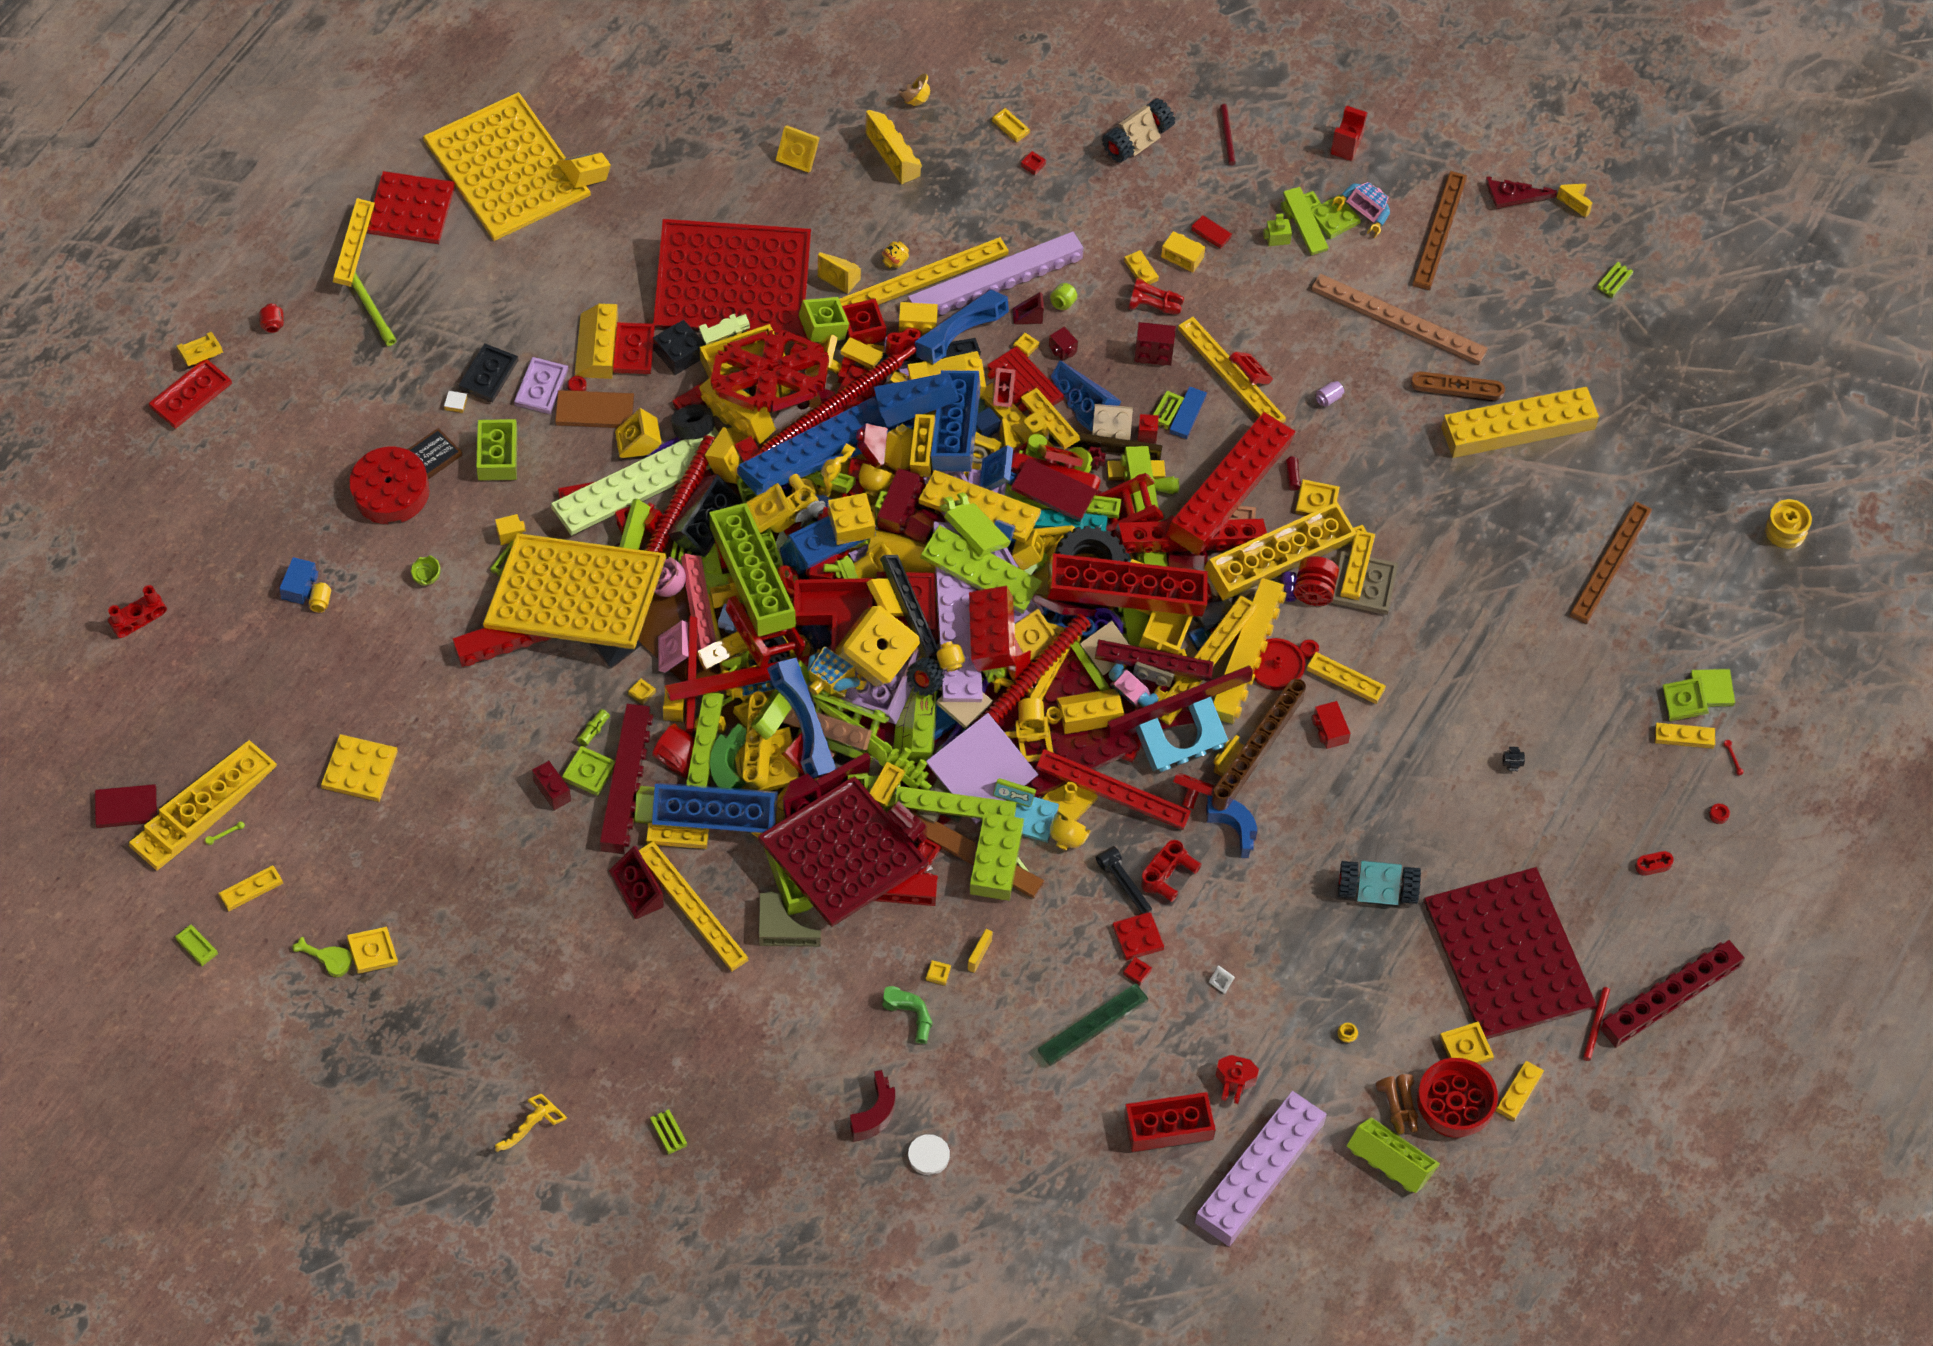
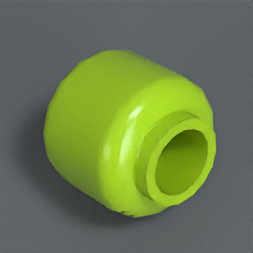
[1050,283,1077,310]

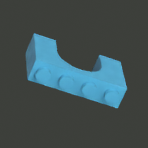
[1135,697,1229,773]

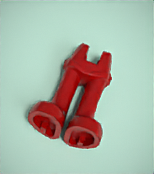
[1128,278,1184,315]

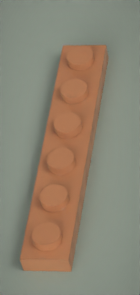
[768,696,872,750]

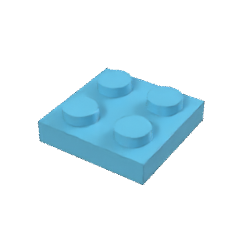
[1015,797,1059,843]

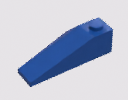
[1051,361,1121,431]

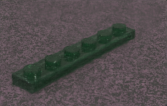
[1038,983,1149,1067]

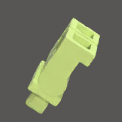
[699,314,750,345]

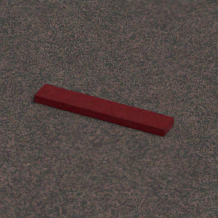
[1095,639,1214,681]

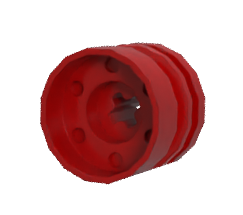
[1293,556,1339,606]

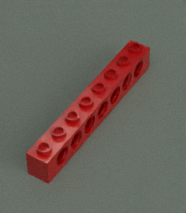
[1113,518,1267,554]

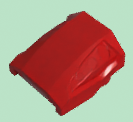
[653,723,695,779]

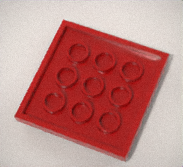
[367,171,455,245]

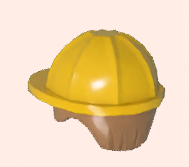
[899,73,930,106]

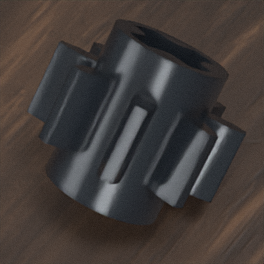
[1502,747,1525,771]

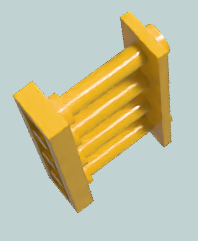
[992,645,1071,700]

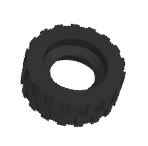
[671,404,715,440]

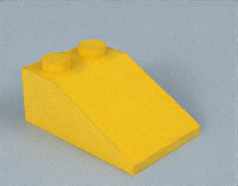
[923,356,986,399]

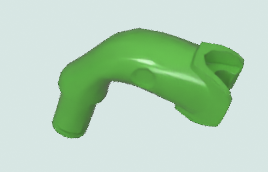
[883,986,933,1044]

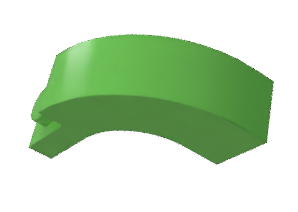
[710,723,747,789]

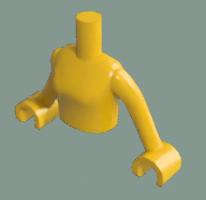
[818,443,856,497]

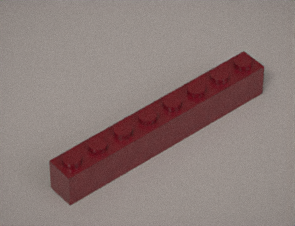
[600,703,654,854]

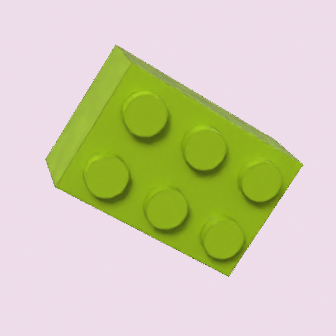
[477,419,518,480]

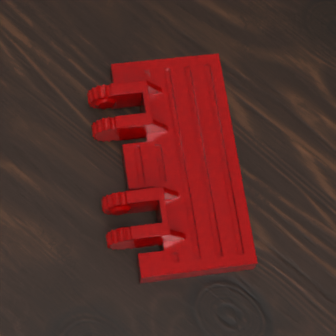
[987,346,1064,414]

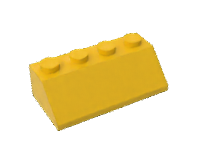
[865,110,922,185]
[575,303,618,379]

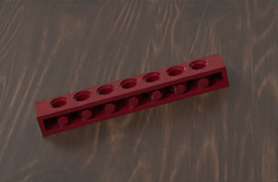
[1600,940,1745,1048]

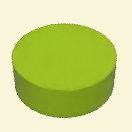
[1028,434,1047,453]

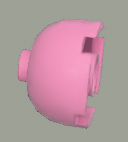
[654,557,686,597]

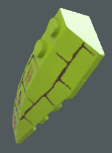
[894,686,939,763]

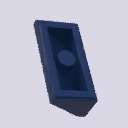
[801,625,832,654]

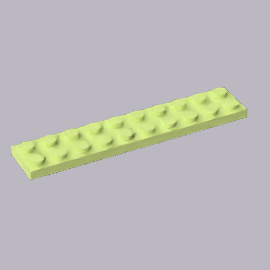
[551,427,719,536]

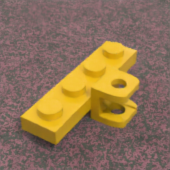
[1021,388,1080,449]

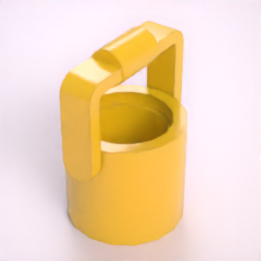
[853,542,892,579]
[1016,698,1049,742]

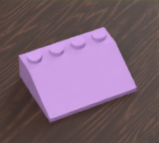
[840,639,921,724]

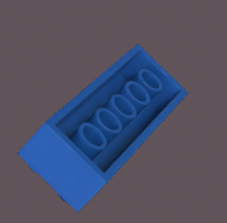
[931,370,981,472]
[652,783,778,833]

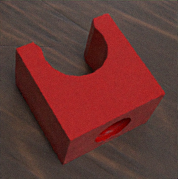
[1331,105,1368,161]

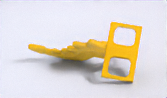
[495,1094,567,1152]

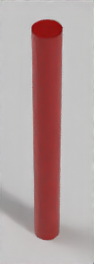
[1583,987,1610,1061]

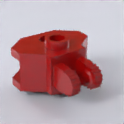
[1215,1055,1259,1104]

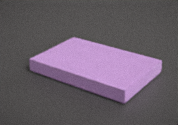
[514,357,569,414]

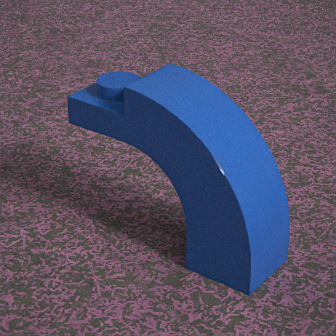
[1206,796,1257,858]

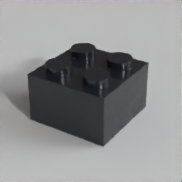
[653,319,706,375]

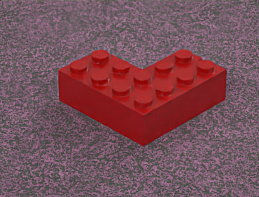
[794,578,876,653]

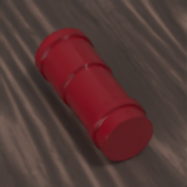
[1285,456,1301,491]

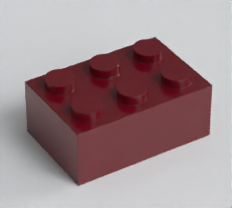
[877,468,922,535]

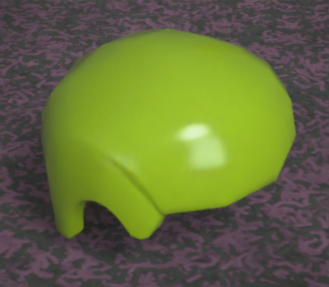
[411,555,441,586]

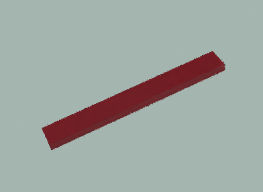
[1107,665,1253,737]

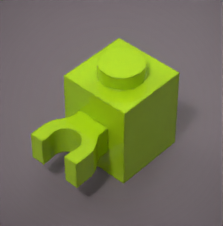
[1263,213,1292,246]

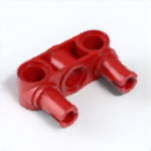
[108,585,167,638]
[1141,840,1202,902]

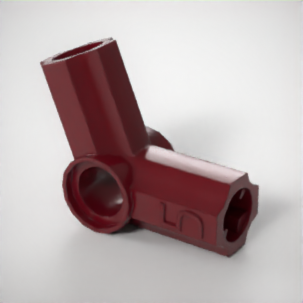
[887,801,927,843]

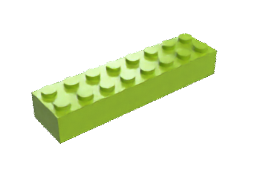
[709,503,796,636]

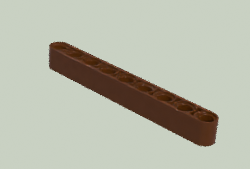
[1211,679,1306,810]

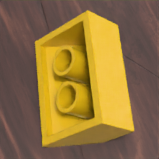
[1057,689,1124,734]

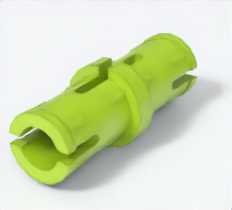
[577,709,610,747]

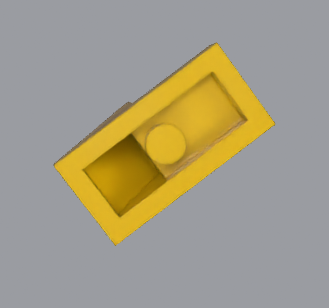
[1556,184,1593,218]

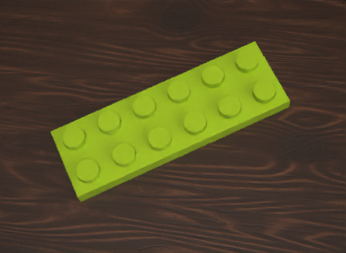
[920,525,1042,614]

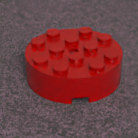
[350,446,430,524]

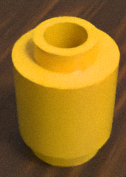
[309,582,331,613]

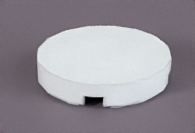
[908,1134,950,1175]

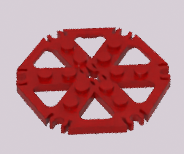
[711,330,829,412]

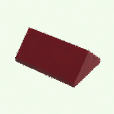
[609,846,664,919]

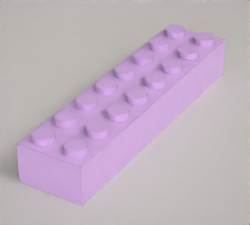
[1195,1091,1327,1247]

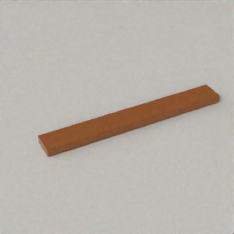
[1412,171,1468,291]
[1570,501,1652,624]
[909,809,1045,899]

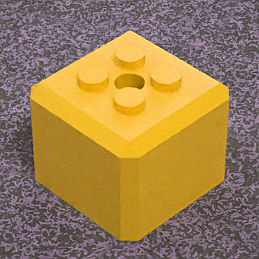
[835,605,920,686]

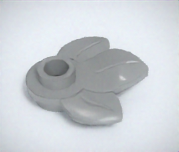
[795,501,826,528]

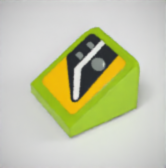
[722,651,749,670]

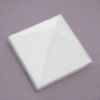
[1209,966,1235,994]

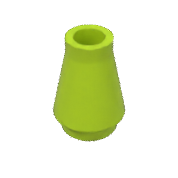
[1154,476,1179,495]

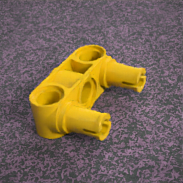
[770,474,819,533]

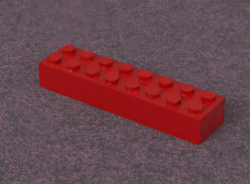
[1047,553,1208,617]

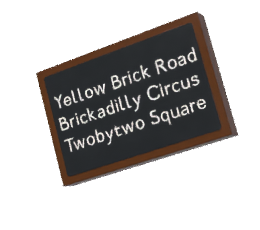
[407,428,463,479]

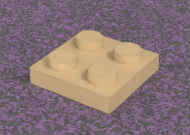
[1092,404,1133,440]

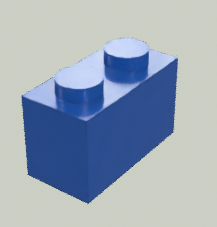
[280,557,318,605]

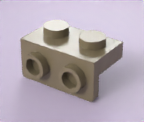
[1133,662,1174,687]

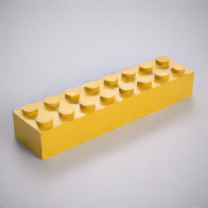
[1441,387,1599,458]
[1204,502,1357,601]

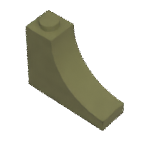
[759,892,821,947]

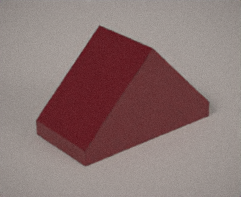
[1013,292,1044,325]

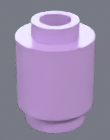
[1316,381,1344,407]

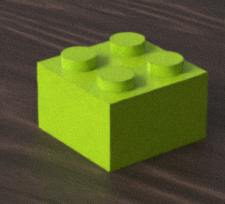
[799,297,849,342]

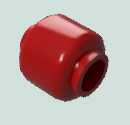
[259,303,284,333]

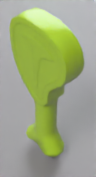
[292,937,353,978]

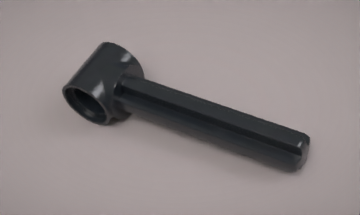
[1095,846,1152,914]

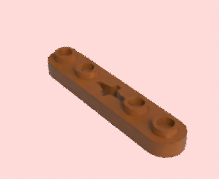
[1411,371,1505,400]

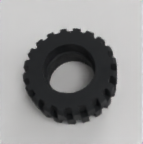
[1054,526,1128,562]

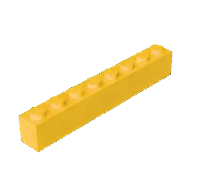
[1213,578,1286,724]

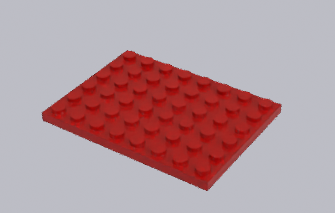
[653,219,811,336]

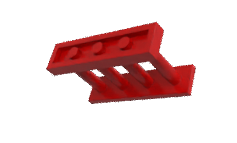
[1097,473,1164,538]
[725,596,805,668]

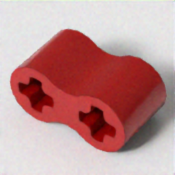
[885,328,921,357]

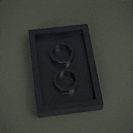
[458,343,519,403]

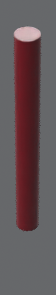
[1220,104,1236,166]

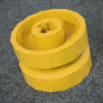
[1765,499,1812,549]

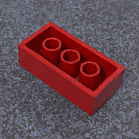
[969,586,1016,672]
[1124,1092,1216,1152]

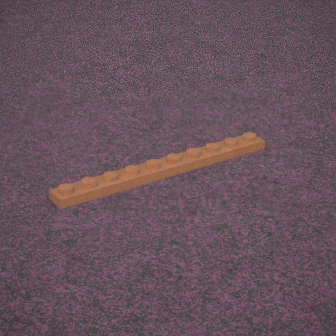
[1311,273,1488,365]

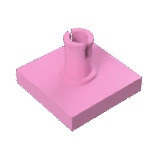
[658,620,689,673]

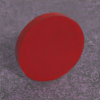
[1253,638,1306,691]

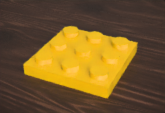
[735,727,800,791]
[321,734,398,802]

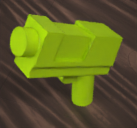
[823,556,858,579]

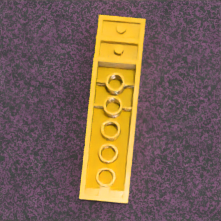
[129,740,277,871]

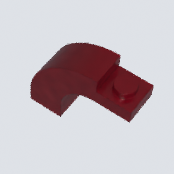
[850,1070,896,1142]

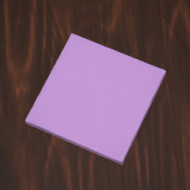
[926,713,1038,824]

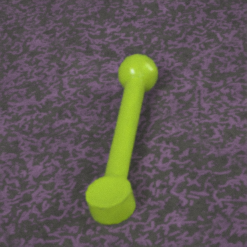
[205,821,245,845]

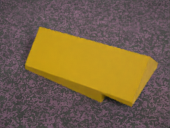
[867,529,935,573]

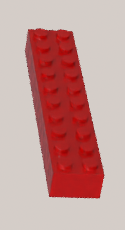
[1166,412,1296,556]

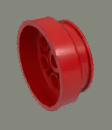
[1417,1058,1498,1138]

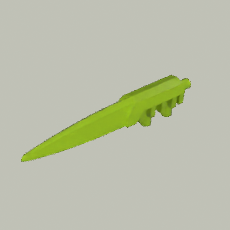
[813,697,932,790]

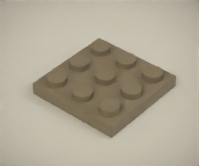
[1331,551,1398,615]

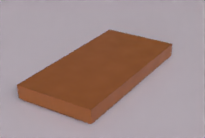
[556,390,634,428]

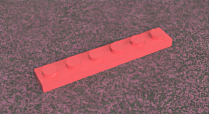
[681,554,716,659]

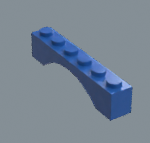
[915,290,1009,364]
[767,658,836,779]

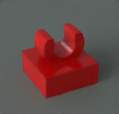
[644,509,662,535]

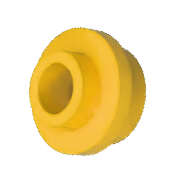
[1337,1023,1358,1043]

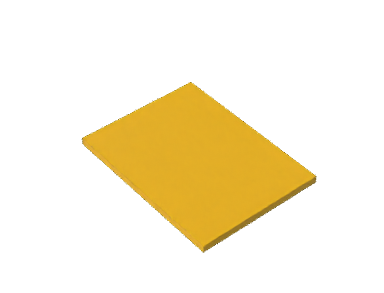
[423,92,591,241]
[483,533,666,649]

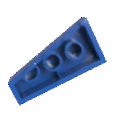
[874,373,959,427]

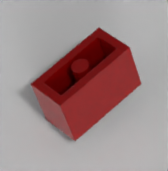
[1312,701,1351,749]

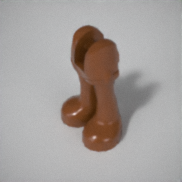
[1376,1074,1418,1135]

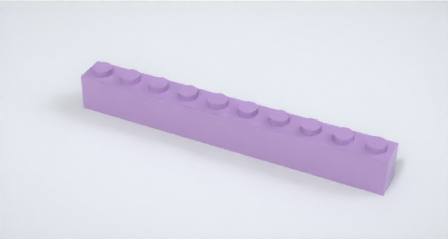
[908,232,1083,316]

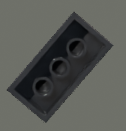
[667,474,742,557]

